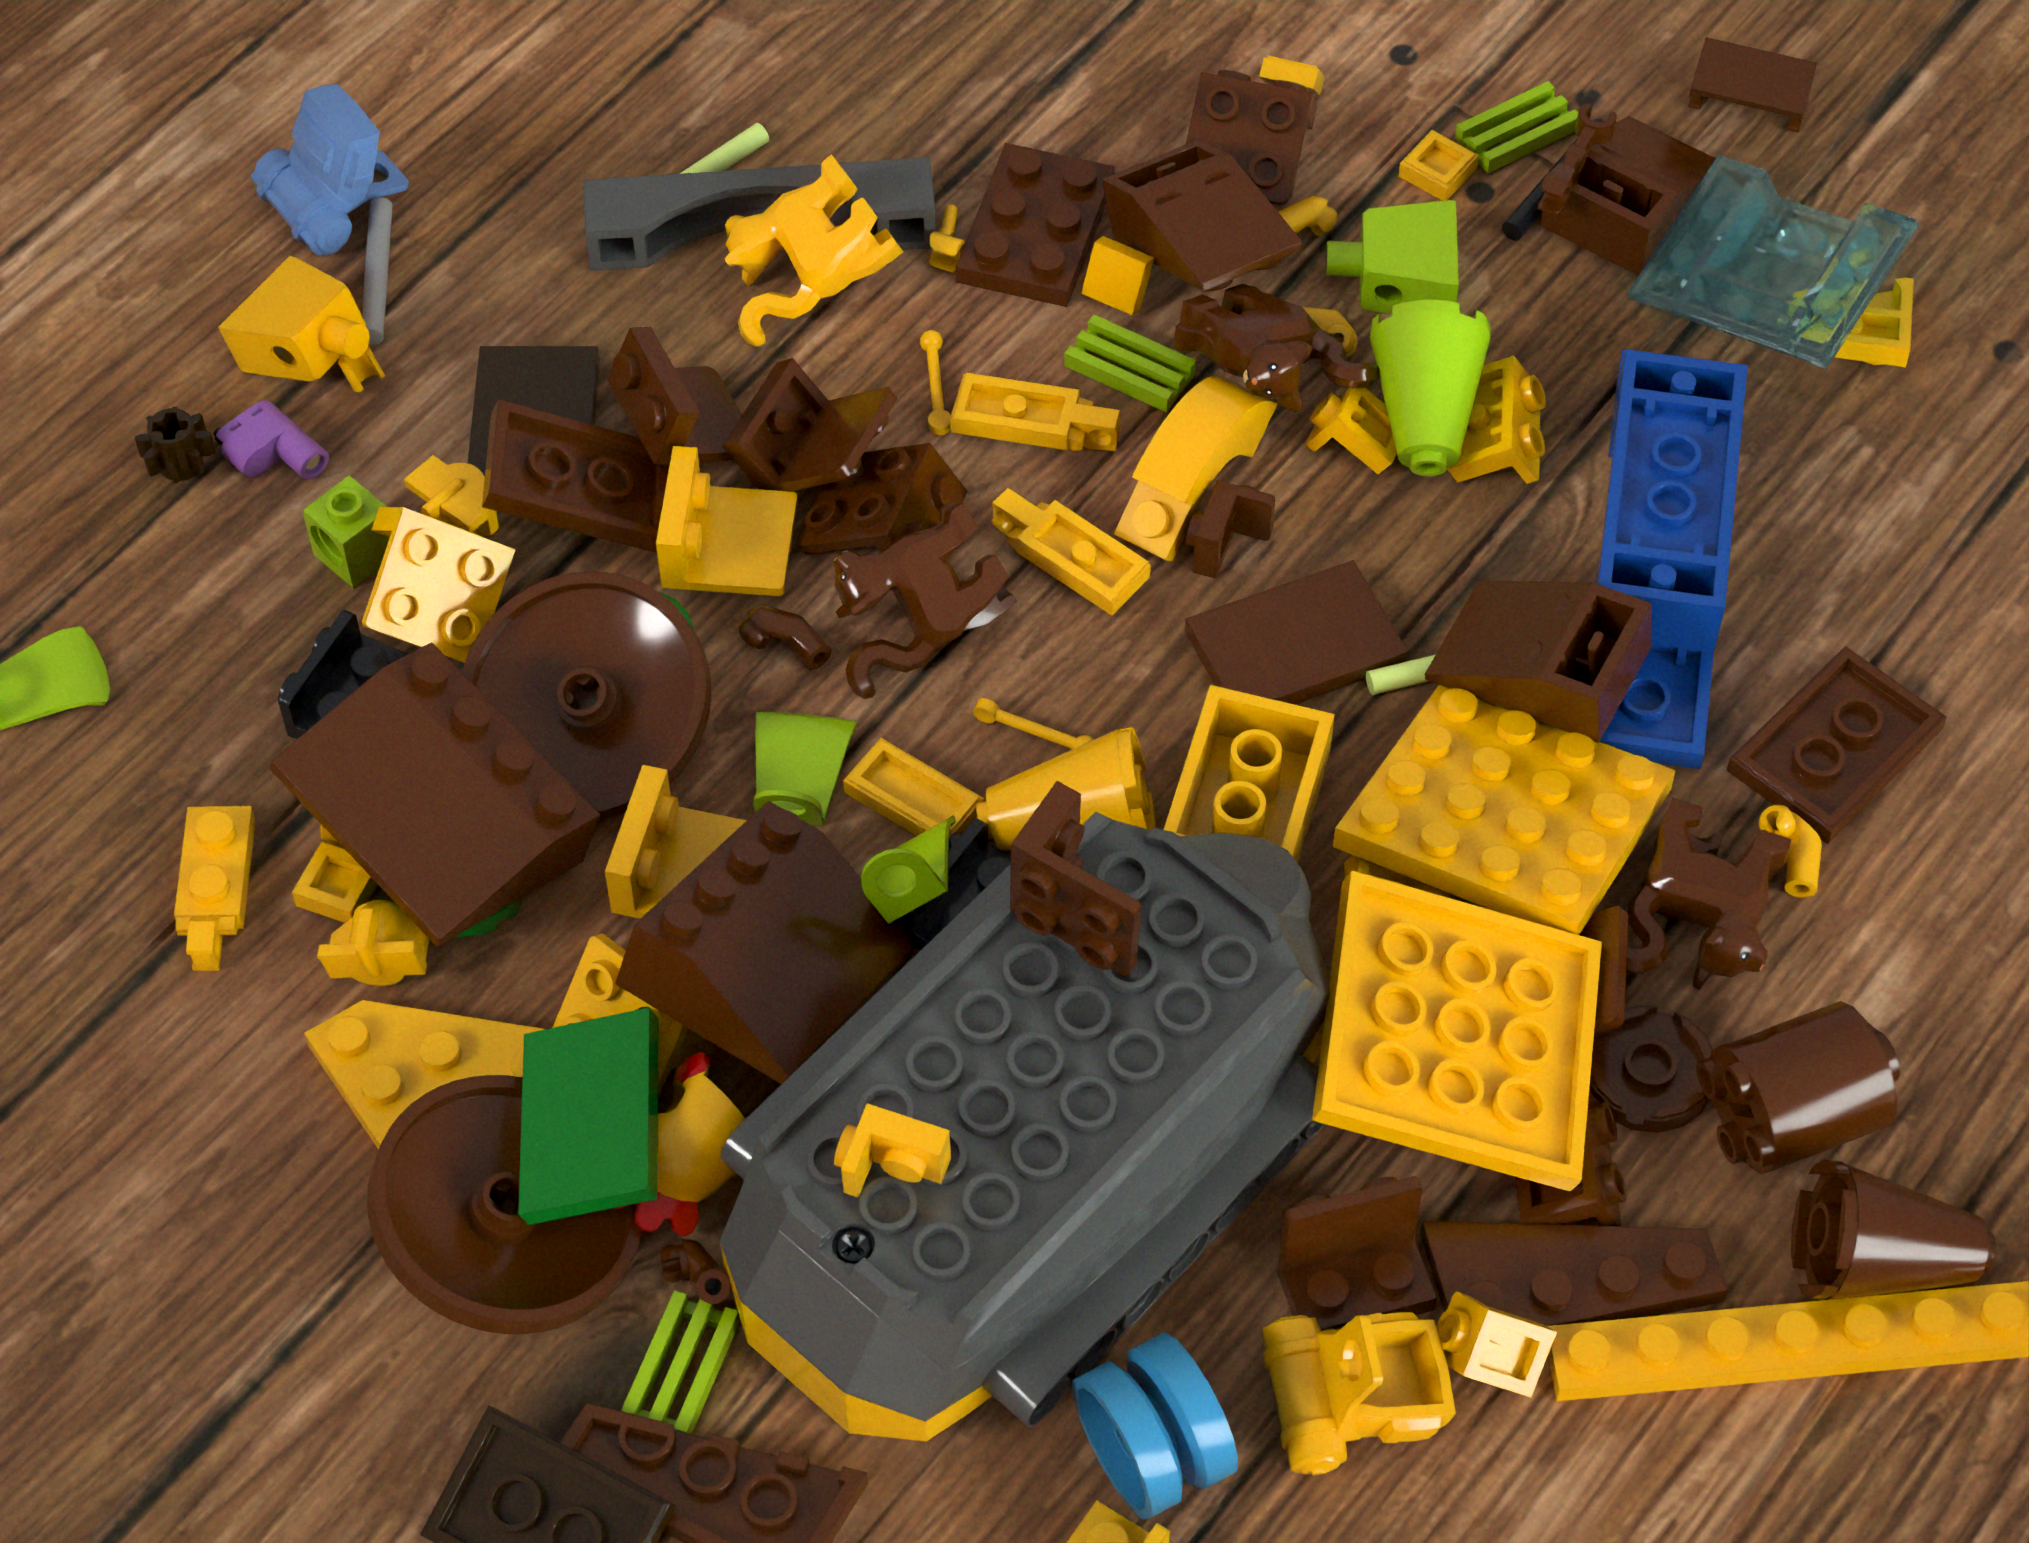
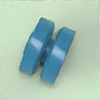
[1072,1332,1238,1520]

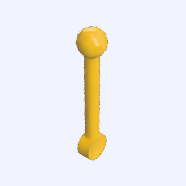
[920,330,951,435]
[972,698,1094,749]

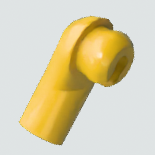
[1278,195,1338,236]
[1759,804,1822,898]

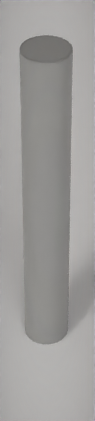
[361,197,393,345]

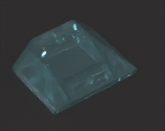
[1627,155,1919,369]

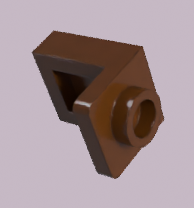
[1186,480,1275,579]

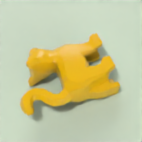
[725,154,904,347]

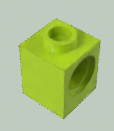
[302,475,390,589]

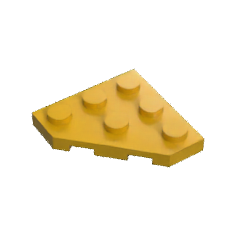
[304,1000,545,1150]

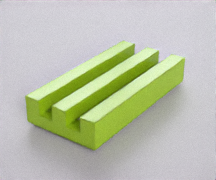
[1455,81,1578,174]
[1064,314,1196,413]
[621,1290,740,1434]

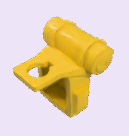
[1261,1312,1456,1476]

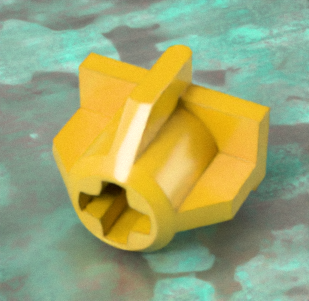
[404,455,499,537]
[317,900,429,986]

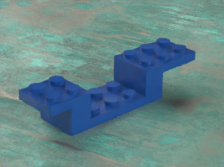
[1595,349,1748,769]

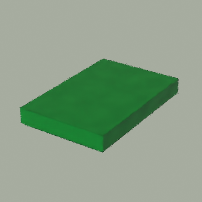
[518,1007,659,1225]

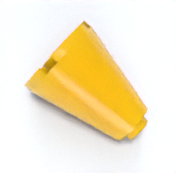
[976,727,1157,851]

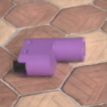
[213,400,329,480]

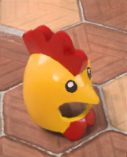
[611,1052,745,1237]

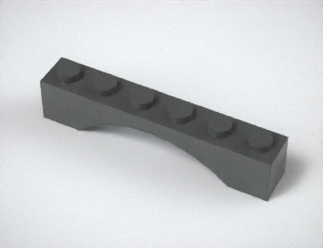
[583,157,936,271]

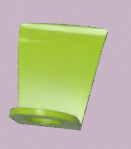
[0,626,110,731]
[753,712,857,826]
[861,815,956,924]

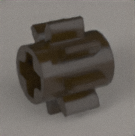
[135,407,216,483]

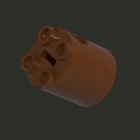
[1696,1001,1900,1175]

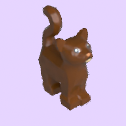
[1173,284,1379,412]
[833,500,1017,699]
[1626,798,1791,989]

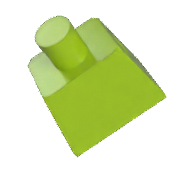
[1325,200,1459,314]

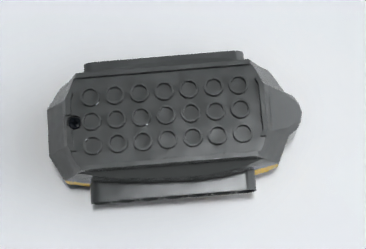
[720,812,1330,1442]

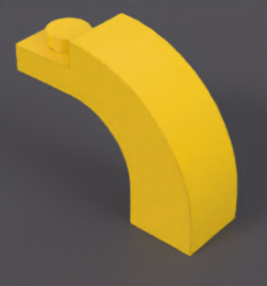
[1114,376,1278,561]

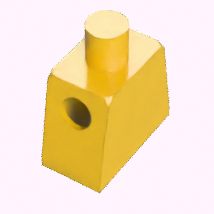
[218,256,370,382]

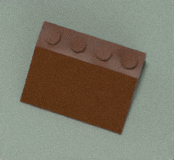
[269,642,600,947]
[615,801,916,1084]

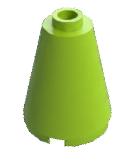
[1370,299,1491,476]

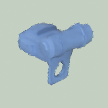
[250,84,409,256]

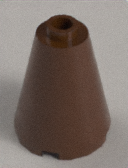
[1791,1159,1996,1300]

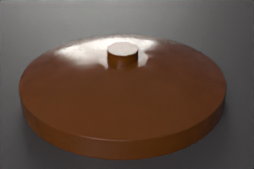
[462,571,712,820]
[367,1075,643,1334]

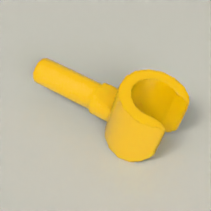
[928,204,965,273]
[338,346,385,392]

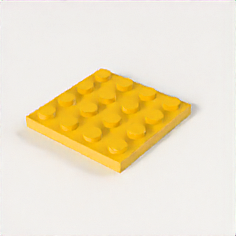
[1333,685,1676,935]
[1312,870,1602,1192]

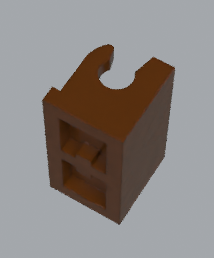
[1688,37,1817,133]

